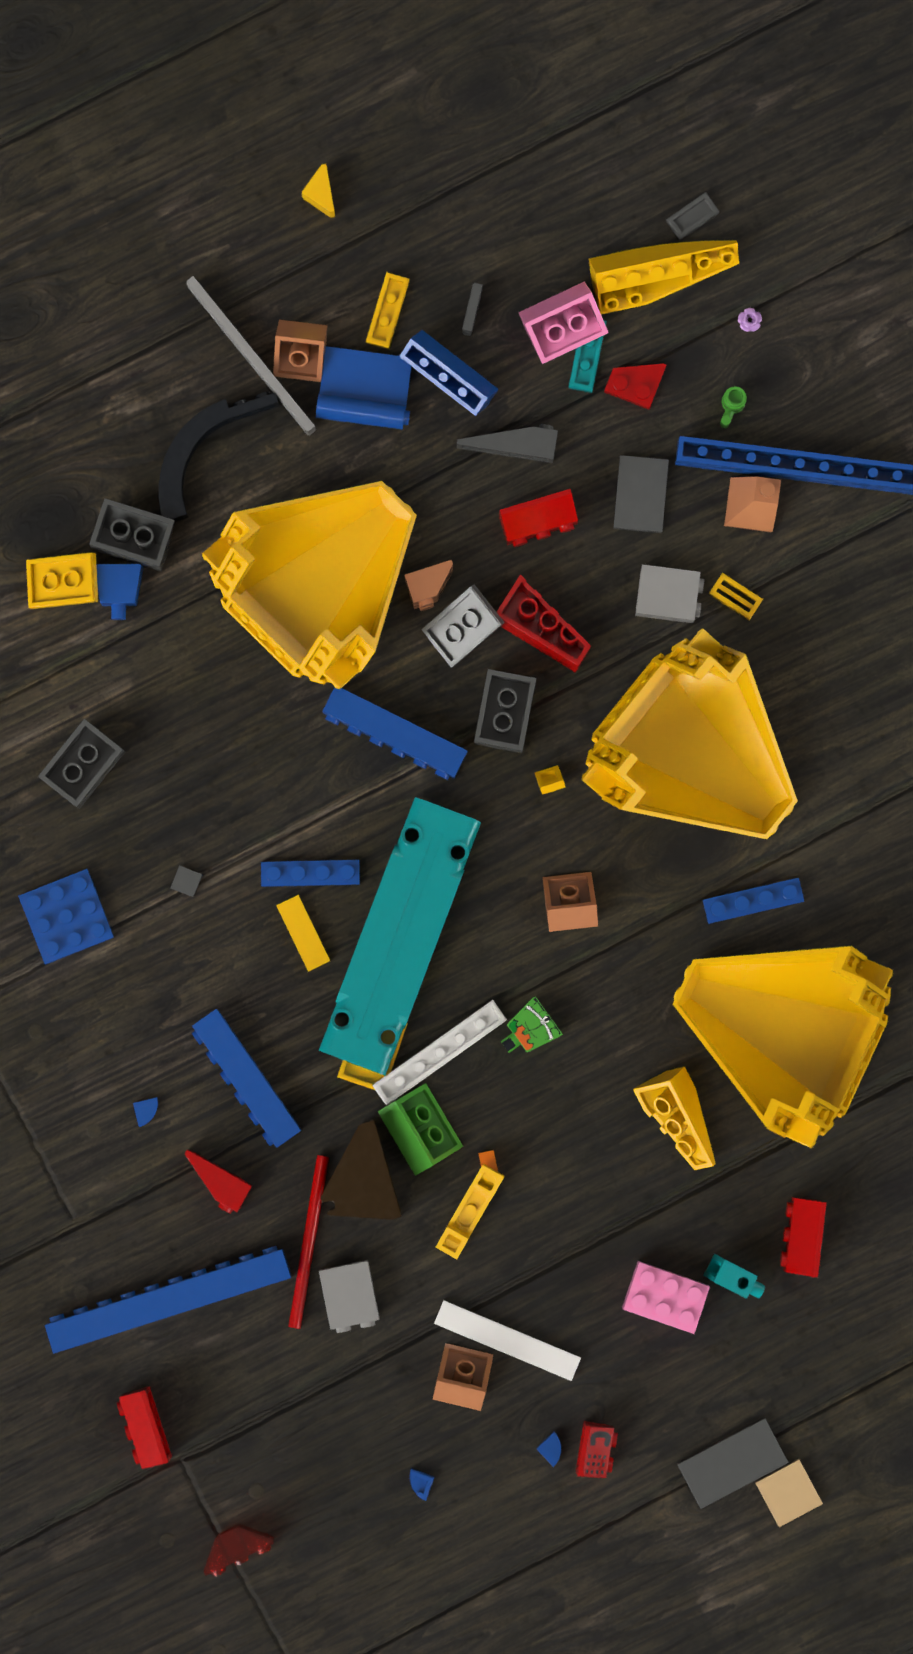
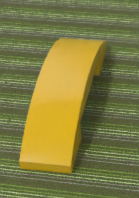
[436,1164,505,1259]

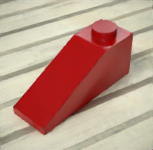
[185,1149,253,1214]

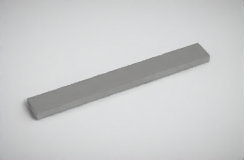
[186,276,316,436]

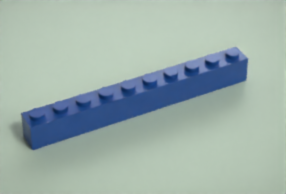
[675,436,913,495]
[45,1246,292,1354]

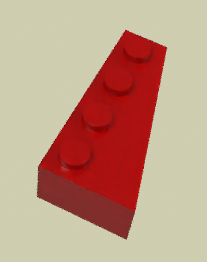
[497,574,591,673]

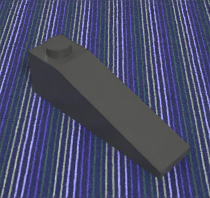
[457,424,558,463]

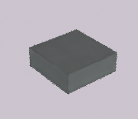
[171,866,202,897]

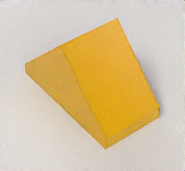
[302,164,335,218]

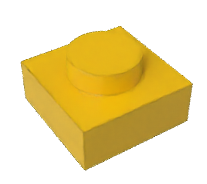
[535,765,565,795]

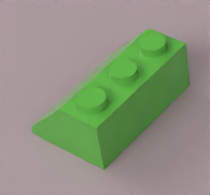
[378,1083,463,1176]

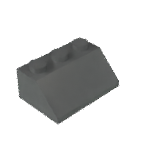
[89,498,175,572]

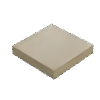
[755,1459,823,1527]

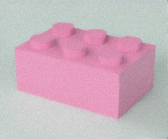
[622,1261,710,1334]

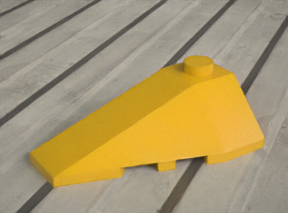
[633,1066,716,1170]

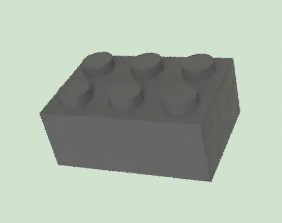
[474,669,536,753]
[38,719,125,809]

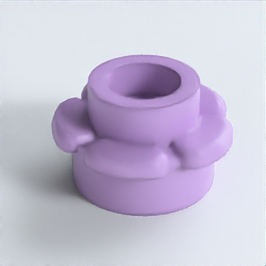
[738,308,762,332]

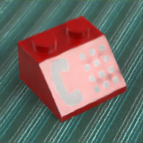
[576,1421,618,1478]

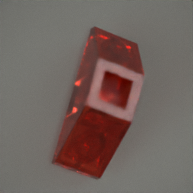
[203,1524,275,1577]

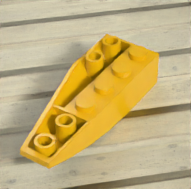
[589,240,739,314]

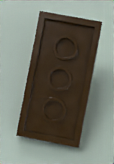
[321,1120,402,1220]

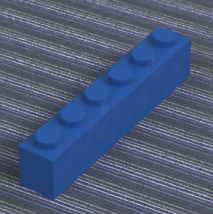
[322,687,467,780]
[192,1009,302,1148]

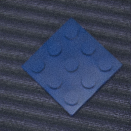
[18,869,115,965]

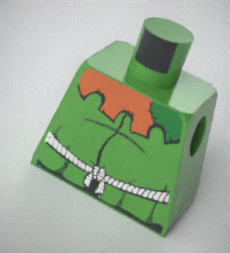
[501,997,563,1053]

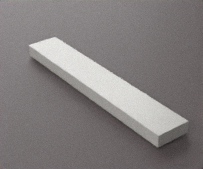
[372,1000,507,1106]
[434,1300,581,1381]

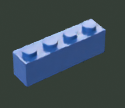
[399,330,498,416]

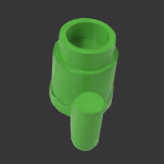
[720,386,747,428]

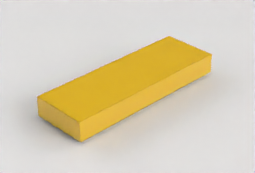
[366,272,410,349]
[276,895,330,972]

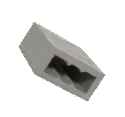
[635,565,704,623]
[319,1260,380,1333]

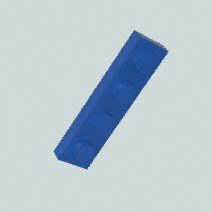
[261,860,360,887]
[702,878,804,924]

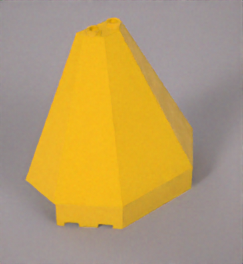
[202,481,417,689]
[582,629,798,839]
[673,946,893,1148]

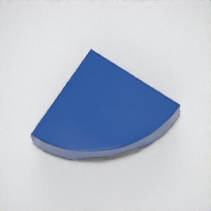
[133,1097,158,1127]
[536,1431,561,1467]
[410,1468,434,1501]

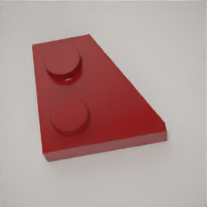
[604,364,666,409]

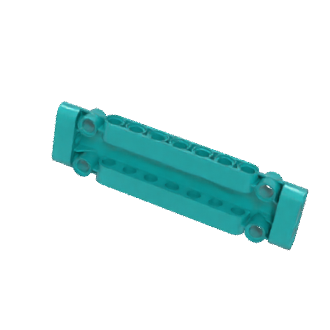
[319,797,481,1076]

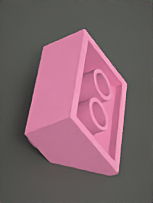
[518,281,608,364]

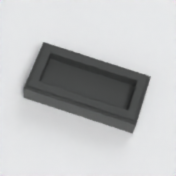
[666,192,720,241]
[462,283,483,336]

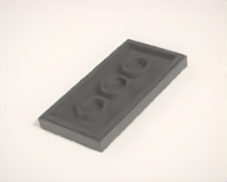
[677,1417,788,1509]

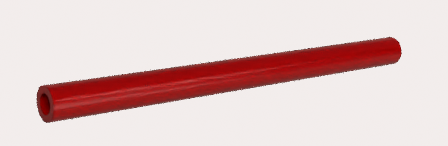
[288,1155,329,1329]

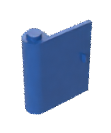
[316,346,412,430]

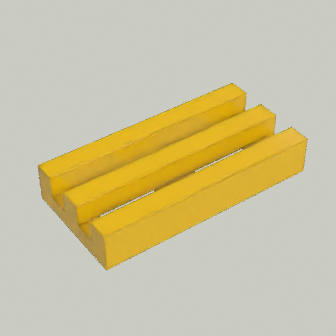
[709,573,763,620]

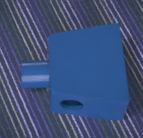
[96,564,143,620]

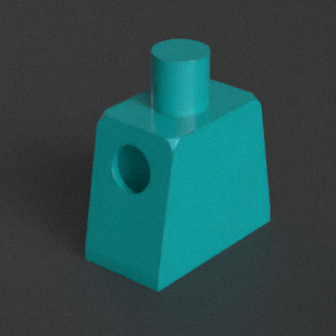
[703,1253,765,1299]

